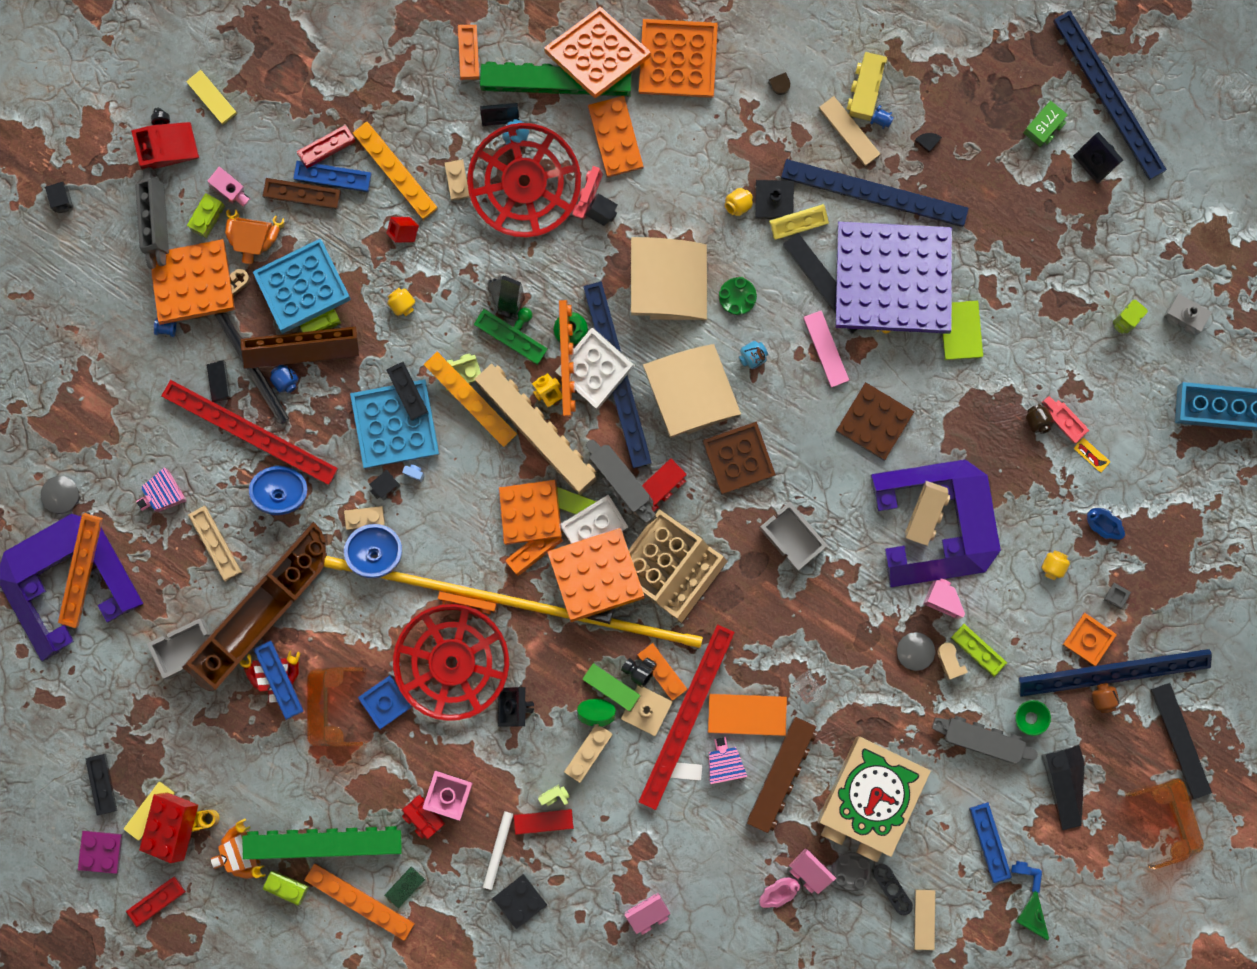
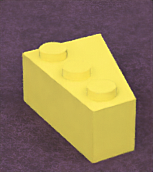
[847,52,887,121]

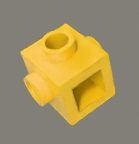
[532,373,562,407]

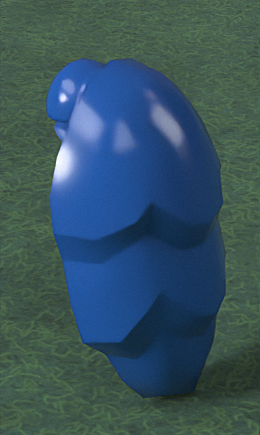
[1087,507,1125,540]

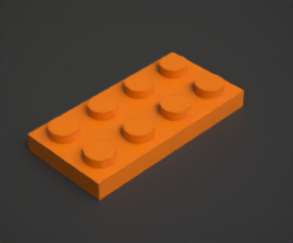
[588,96,644,178]

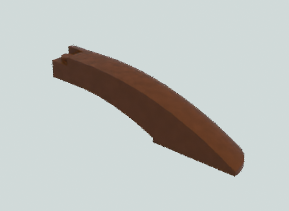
[182,522,327,692]

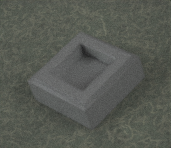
[1104,583,1131,609]

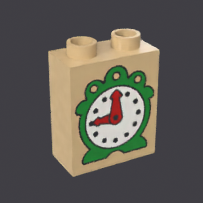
[817,736,931,863]

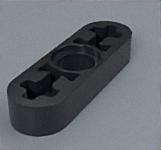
[873,864,913,915]

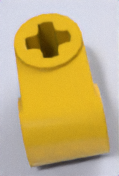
[192,810,220,832]

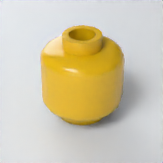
[724,188,753,216]
[387,288,415,317]
[1041,550,1070,580]

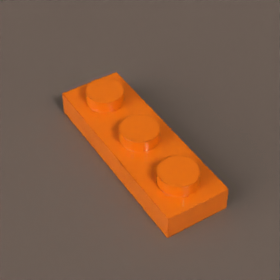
[458,25,479,80]
[505,538,563,576]
[438,591,497,615]
[637,643,688,701]

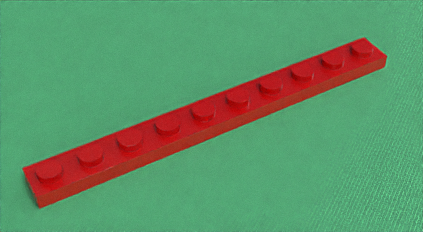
[161,380,338,486]
[638,624,735,810]

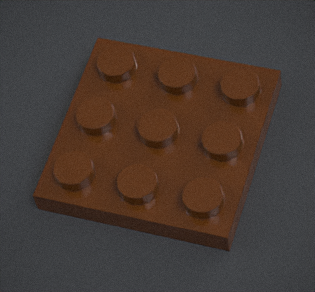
[836,382,915,461]
[702,421,776,495]

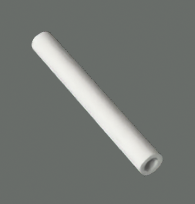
[483,811,513,890]

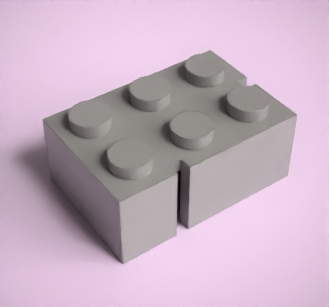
[759,502,828,572]
[147,618,211,680]

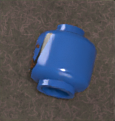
[270,364,298,393]

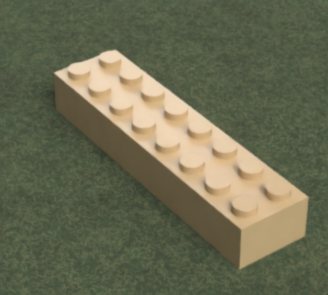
[475,363,596,495]

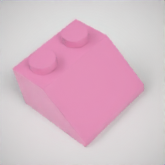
[923,579,965,619]
[423,771,473,821]
[789,849,836,894]
[625,893,670,935]

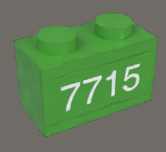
[1023,100,1068,147]

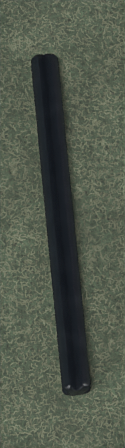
[215,312,289,424]

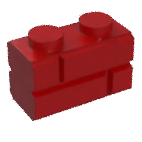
[401,794,446,840]

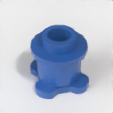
[870,105,894,129]

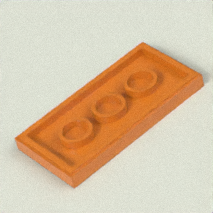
[708,694,787,736]

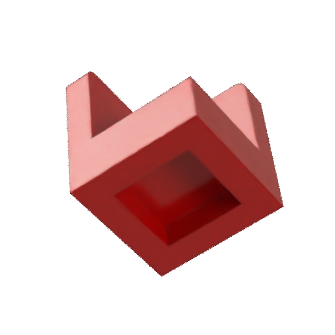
[386,217,419,243]

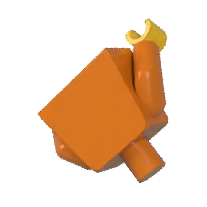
[225,209,285,264]

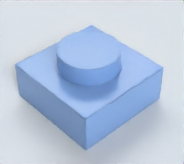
[402,464,424,482]

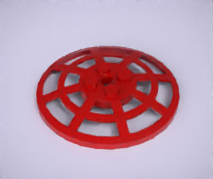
[467,123,581,238]
[393,604,509,721]

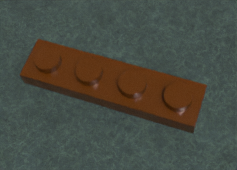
[263,178,341,210]

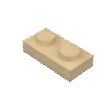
[445,159,470,201]
[344,506,385,530]

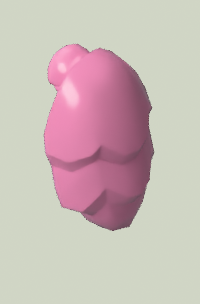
[759,877,800,908]

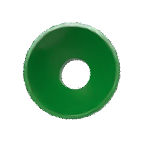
[553,312,588,346]
[1015,700,1051,736]

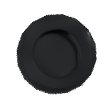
[151,107,170,125]

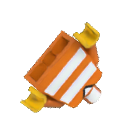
[211,819,266,879]

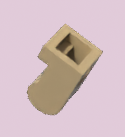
[937,643,968,680]

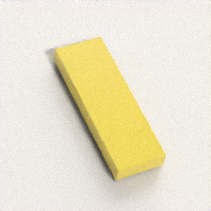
[186,70,237,125]
[769,204,829,240]
[124,781,175,841]

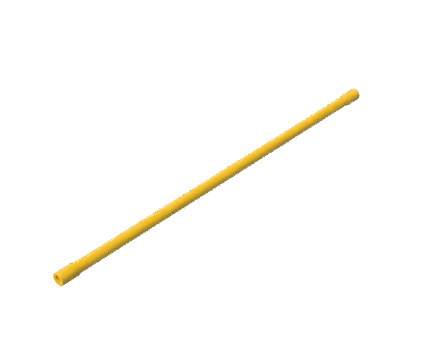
[324,556,703,648]

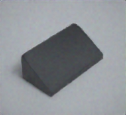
[207,360,231,402]

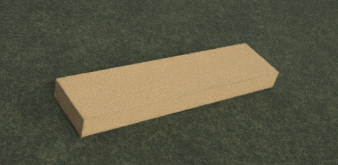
[819,96,880,167]
[188,506,242,582]

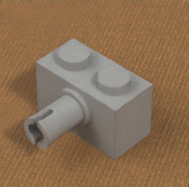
[1164,294,1212,335]

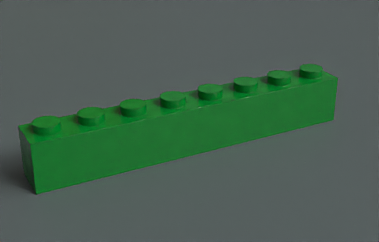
[480,61,632,97]
[242,826,402,860]

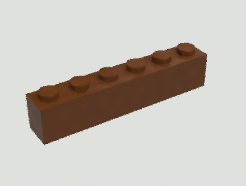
[241,326,359,369]
[746,716,818,833]

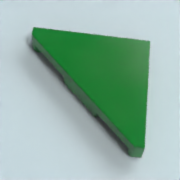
[1016,890,1049,941]

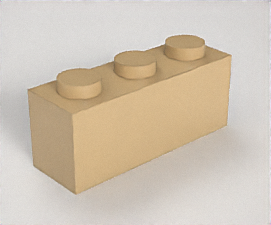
[905,481,950,546]
[564,724,613,783]

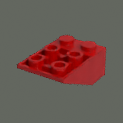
[131,122,199,170]

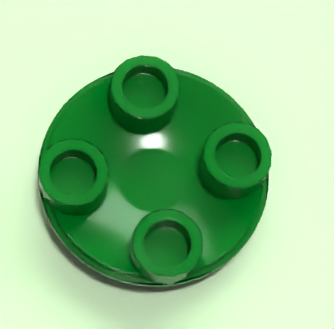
[719,277,757,315]

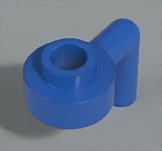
[1011,861,1042,893]

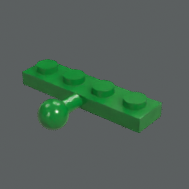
[474,307,548,366]

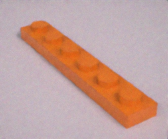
[559,300,576,417]
[58,513,103,628]
[304,863,415,941]

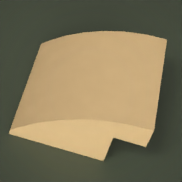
[631,237,707,320]
[643,344,741,438]
[629,509,728,623]

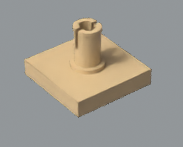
[621,685,672,736]

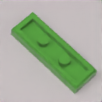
[583,663,641,712]

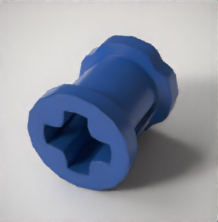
[154,318,177,337]

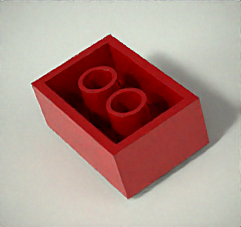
[139,792,199,863]

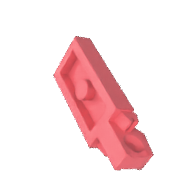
[573,166,603,219]
[1042,396,1090,444]

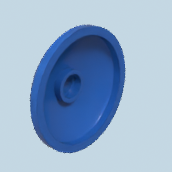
[249,466,307,515]
[344,524,402,578]

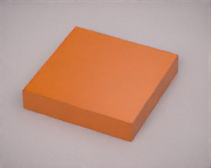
[1062,613,1117,666]

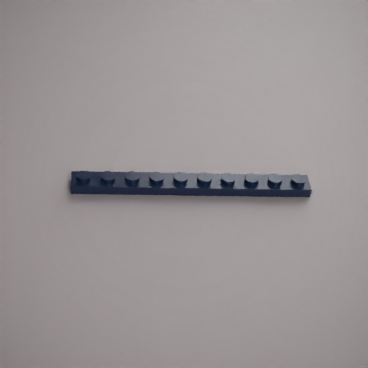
[1053,10,1167,180]
[781,159,969,227]
[583,281,652,469]
[1018,649,1212,697]

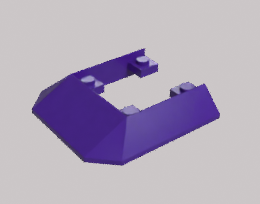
[871,460,1001,588]
[0,514,144,662]

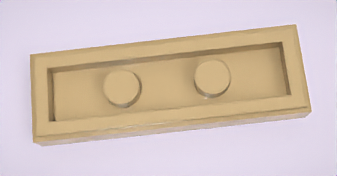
[914,890,935,950]

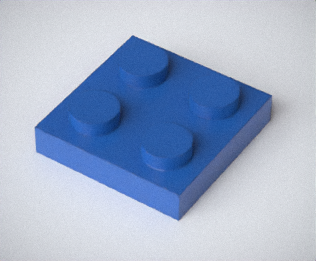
[358,675,412,730]

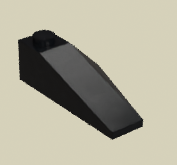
[487,275,525,319]
[1042,745,1085,830]

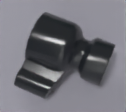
[621,658,657,688]

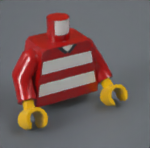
[239,651,300,703]

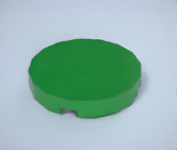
[577,699,616,727]

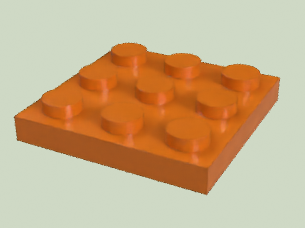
[499,480,562,545]

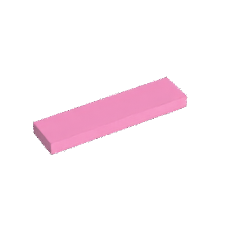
[803,310,849,388]

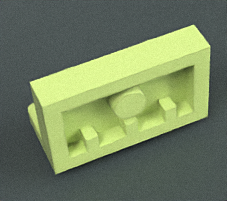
[446,354,481,391]
[538,784,569,806]

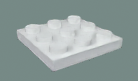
[555,328,635,409]

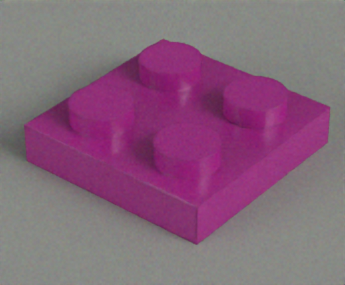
[78,831,123,874]

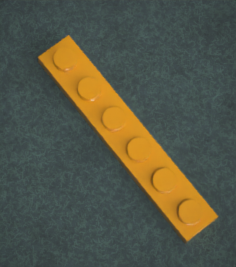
[353,122,438,220]
[423,351,517,447]

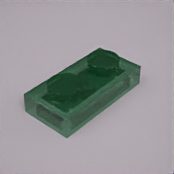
[384,866,426,909]

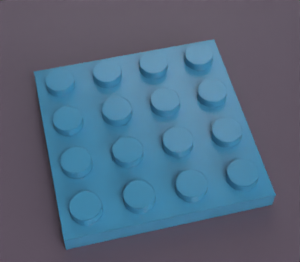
[253,238,351,334]
[350,379,440,469]

